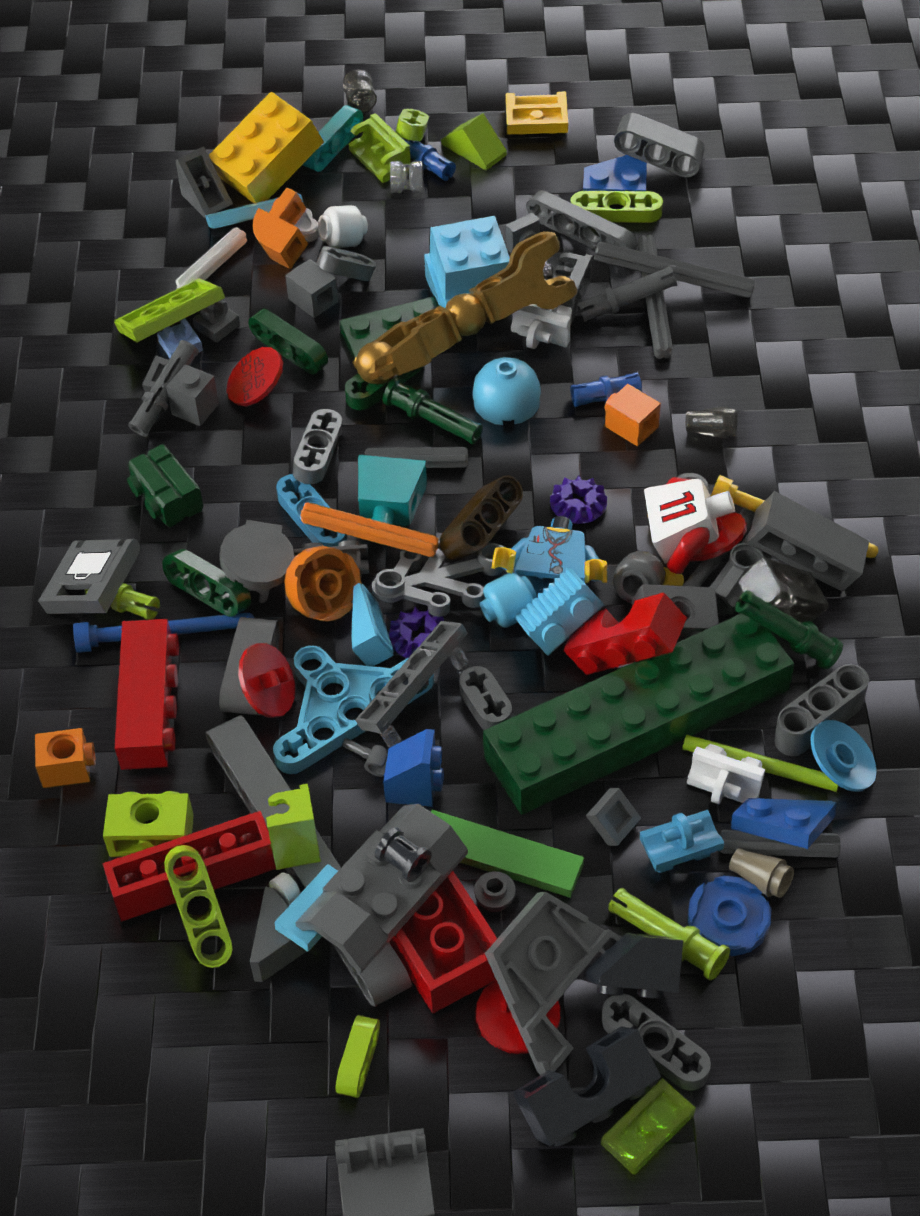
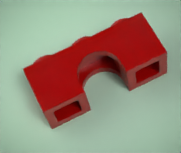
[564,592,687,675]

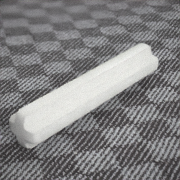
[176,227,247,289]

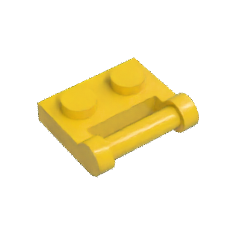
[506,91,568,135]

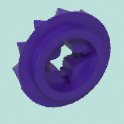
[550,475,607,524]
[389,607,444,658]

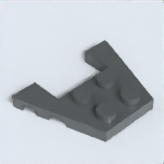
[485,892,621,1075]

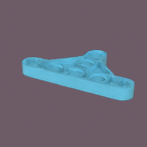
[273,646,434,774]

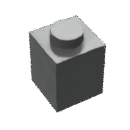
[285,259,338,318]
[166,364,219,426]

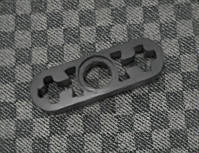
[293,409,342,484]
[602,994,711,1091]

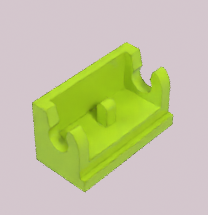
[349,113,411,183]
[266,784,321,870]

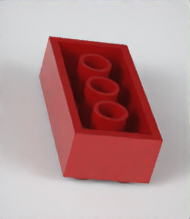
[389,871,498,1014]

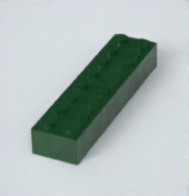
[483,614,794,815]

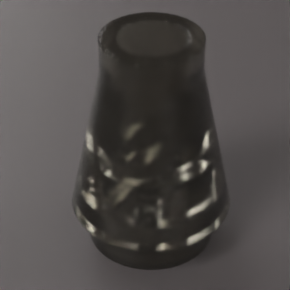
[685,405,738,440]

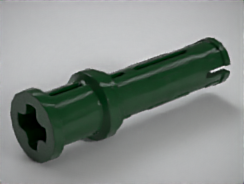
[383,376,483,445]
[735,590,843,669]

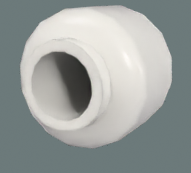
[318,205,368,248]

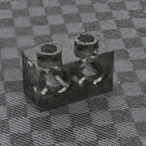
[738,557,829,623]

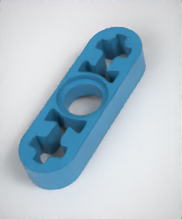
[276,474,348,547]

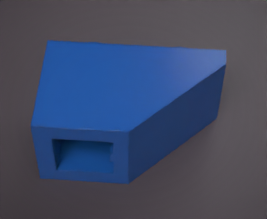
[383,729,444,807]

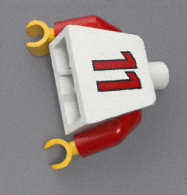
[644,477,735,586]

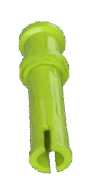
[608,888,730,981]

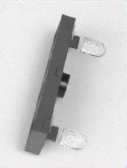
[355,621,468,748]

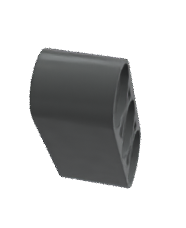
[614,113,705,177]
[219,617,280,716]
[774,664,870,756]

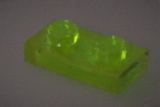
[601,1078,695,1175]

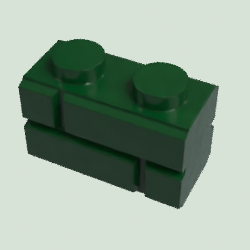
[127,444,204,527]

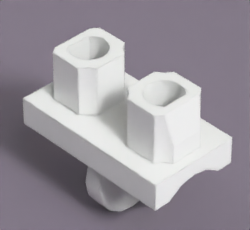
[511,304,572,349]
[687,744,765,804]

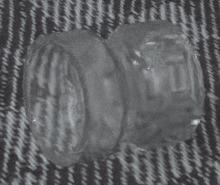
[390,161,423,193]

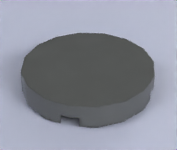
[219,524,294,590]

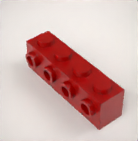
[115,619,179,770]
[102,810,276,922]

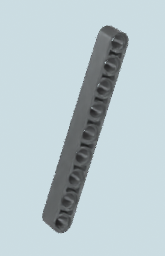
[205,715,412,1007]

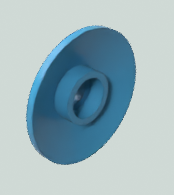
[811,720,876,792]

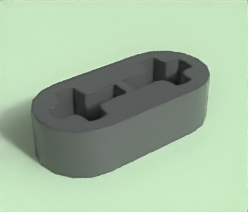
[316,246,377,281]
[459,666,512,730]

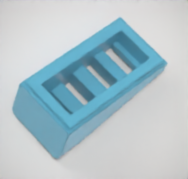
[352,583,394,666]

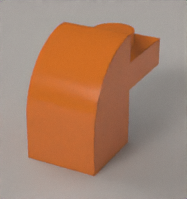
[253,188,308,269]

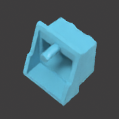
[424,216,510,308]

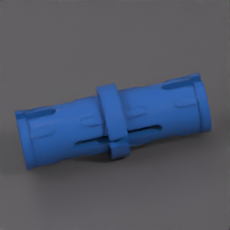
[402,138,456,181]
[570,372,642,407]

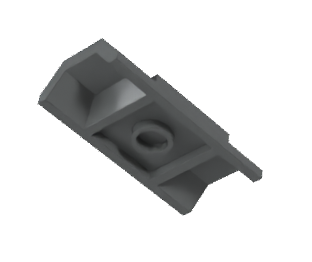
[295,804,468,973]

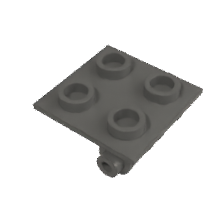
[335,1128,435,1216]

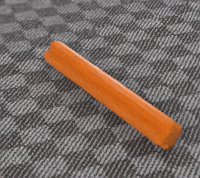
[300,502,439,557]

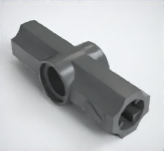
[710,532,773,616]

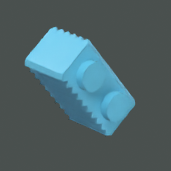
[515,568,605,656]

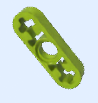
[571,191,663,223]

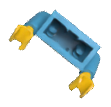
[491,516,607,595]

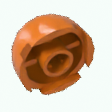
[284,546,361,622]

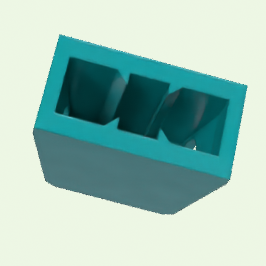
[358,455,427,526]

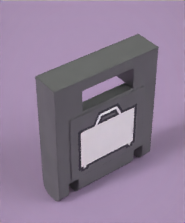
[38,539,140,614]

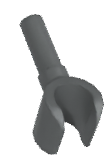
[342,738,388,777]

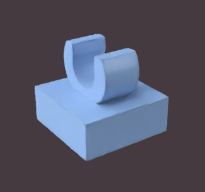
[157,318,203,358]

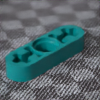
[302,105,363,172]

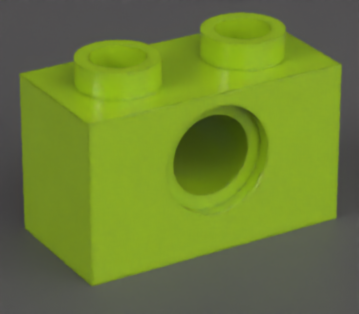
[103,791,194,857]

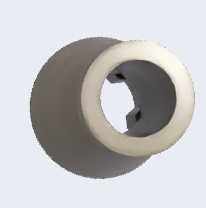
[729,848,794,898]

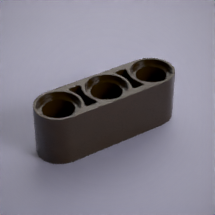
[439,475,523,561]

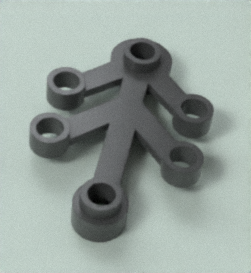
[372,540,504,617]

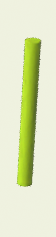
[683,735,838,792]

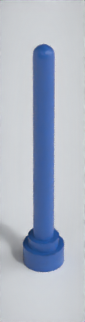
[73,612,254,653]

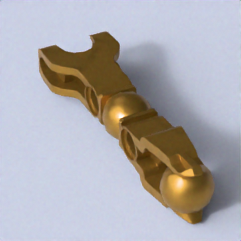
[353,232,577,385]

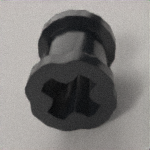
[375,827,432,882]

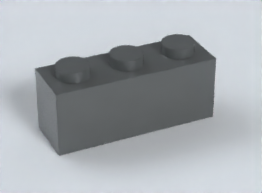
[747,491,869,592]

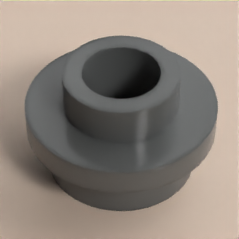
[474,871,515,912]

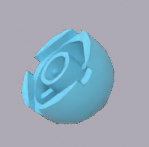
[472,357,541,425]

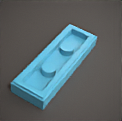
[205,193,303,229]

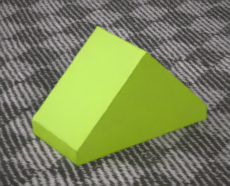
[441,113,507,171]

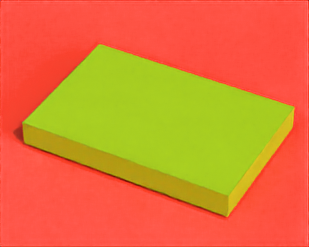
[114,278,225,342]

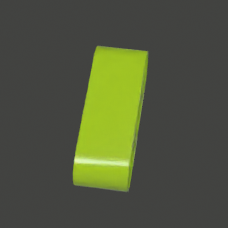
[164,845,233,968]

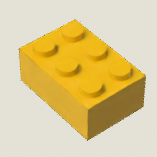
[209,92,324,203]

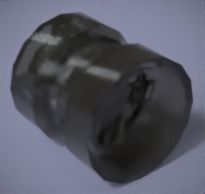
[342,69,377,112]

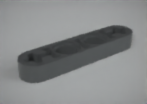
[526,190,638,250]

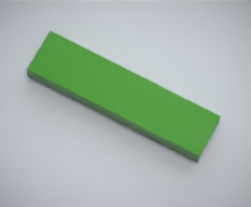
[431,810,584,898]

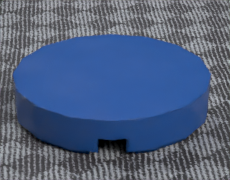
[688,876,771,956]

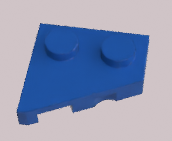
[583,155,647,191]
[731,798,837,849]

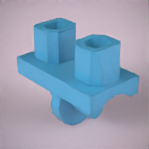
[640,810,724,873]

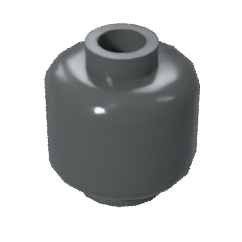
[613,551,665,603]

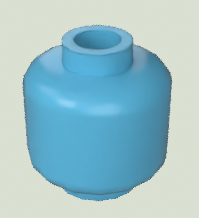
[480,573,537,628]

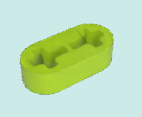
[395,109,429,141]
[336,1015,380,1098]

